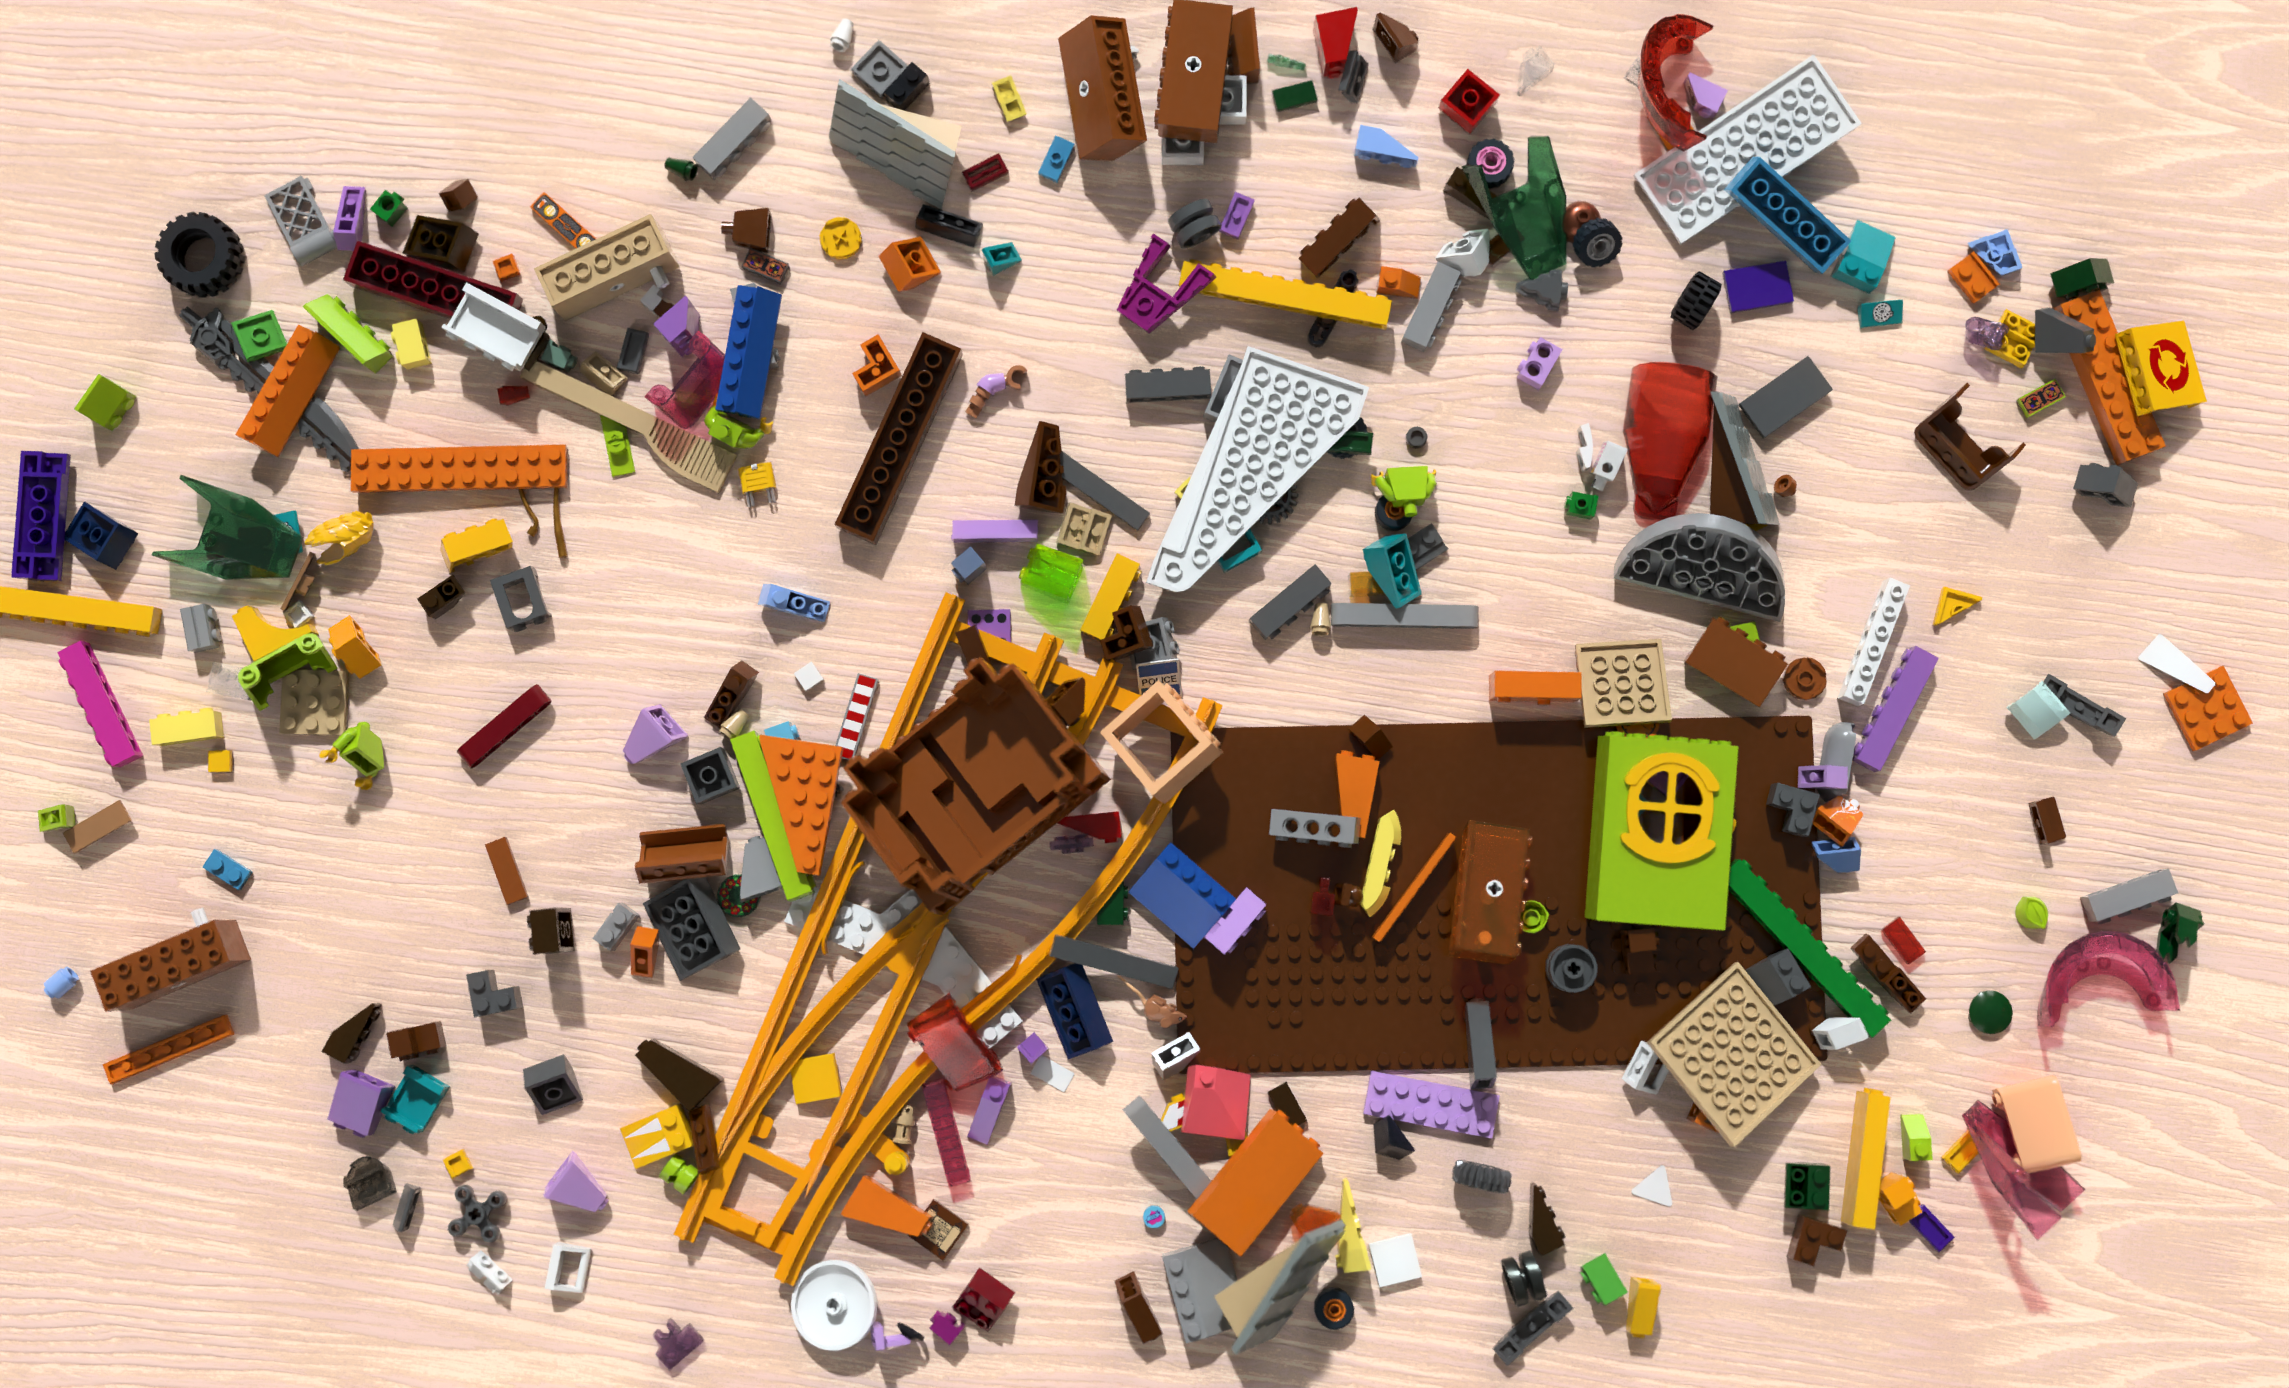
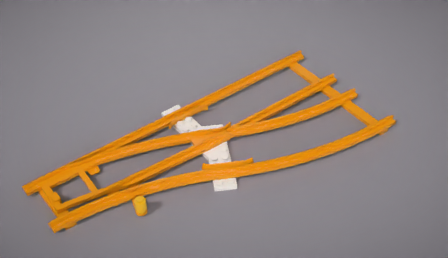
[673,592,1223,1286]

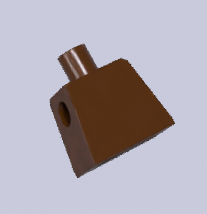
[721,208,772,253]

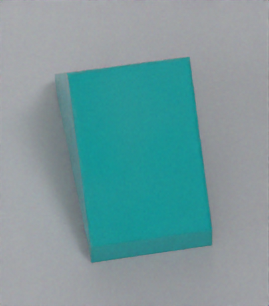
[982,242,1022,276]

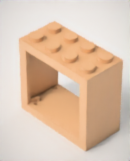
[1100,680,1223,804]

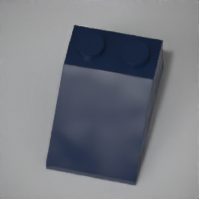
[65,501,139,570]

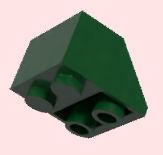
[1784,1162,1831,1210]

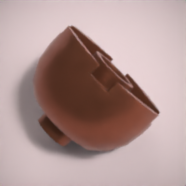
[1558,201,1601,244]

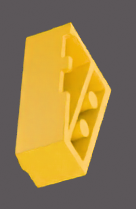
[440,518,513,574]

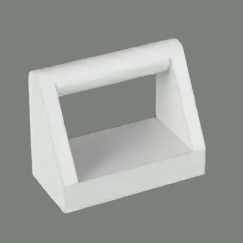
[1622,1041,1669,1095]
[545,1242,592,1293]

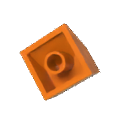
[878,236,941,292]

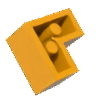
[328,615,382,679]
[1879,1172,1922,1226]

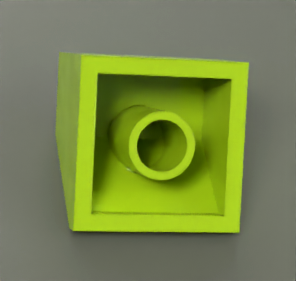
[74,374,137,431]

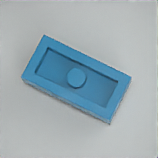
[203,849,253,890]

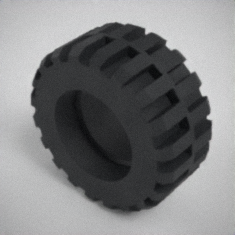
[154,212,245,298]

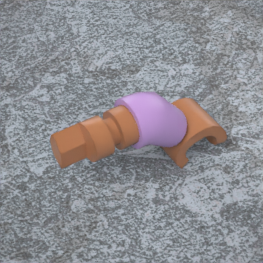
[965,365,1028,419]

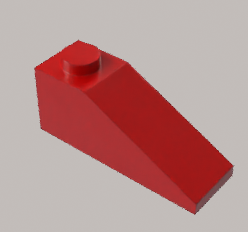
[1057,811,1122,844]

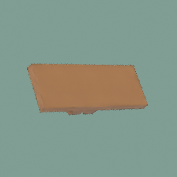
[280,552,315,611]
[63,800,132,853]

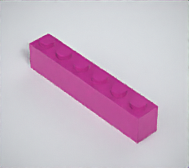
[57,640,144,768]

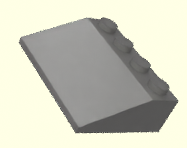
[1162,1238,1237,1344]

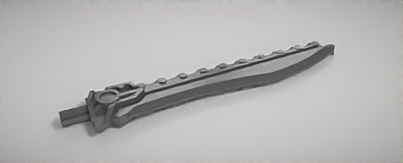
[179,307,359,472]

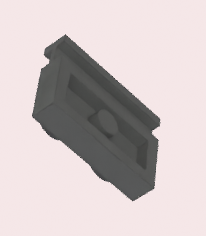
[1338,50,1369,103]
[1408,523,1449,570]

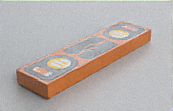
[530,192,596,249]

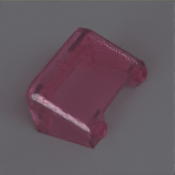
[645,330,725,429]

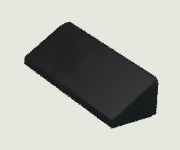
[915,204,983,247]

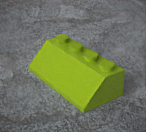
[302,294,393,374]

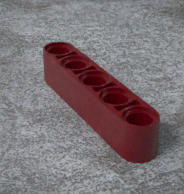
[457,684,552,769]

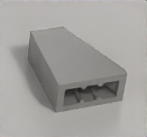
[739,836,782,903]

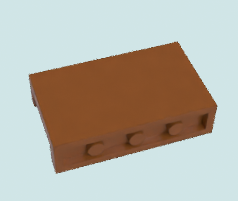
[1684,616,1788,708]
[635,824,729,884]

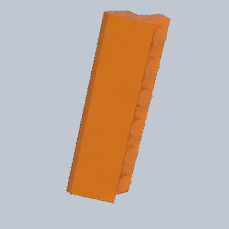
[235,324,340,457]

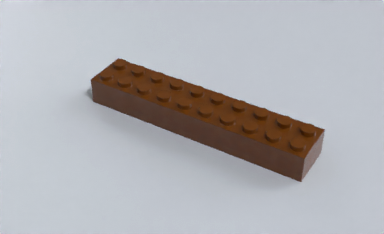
[834,332,963,545]

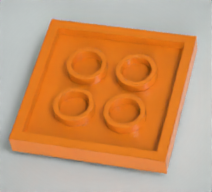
[2163,666,2253,751]

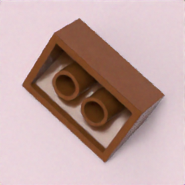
[1228,7,1260,84]

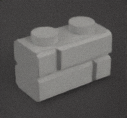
[180,604,221,653]
[593,903,640,951]

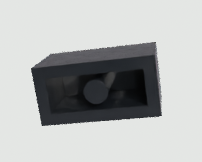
[884,62,930,111]

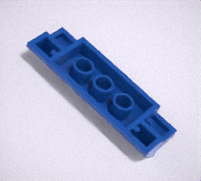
[715,285,782,419]

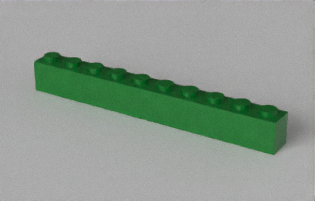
[1728,859,1891,1038]

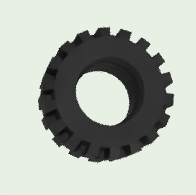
[1671,271,1722,330]

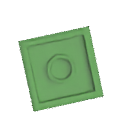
[231,309,287,363]

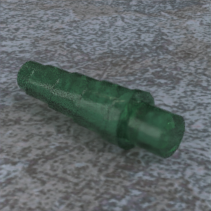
[1267,54,1306,71]

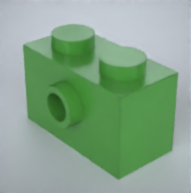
[1580,1253,1628,1306]

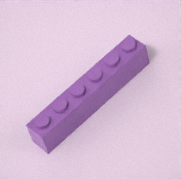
[1852,646,1939,772]

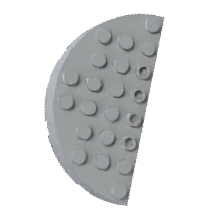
[1614,513,1785,622]

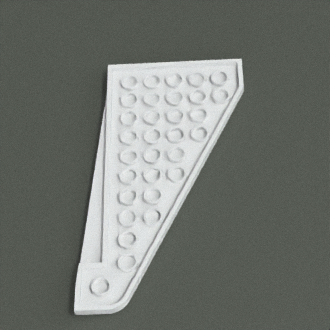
[1146,346,1369,592]

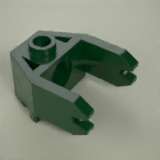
[2156,902,2204,963]

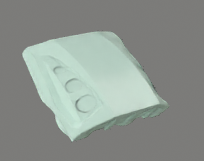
[2006,681,2070,740]

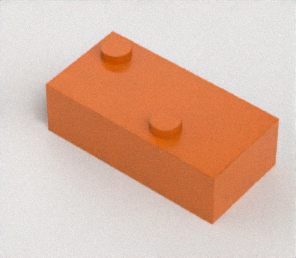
[1489,671,1582,705]

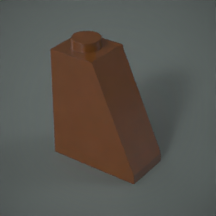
[1115,1271,1163,1344]

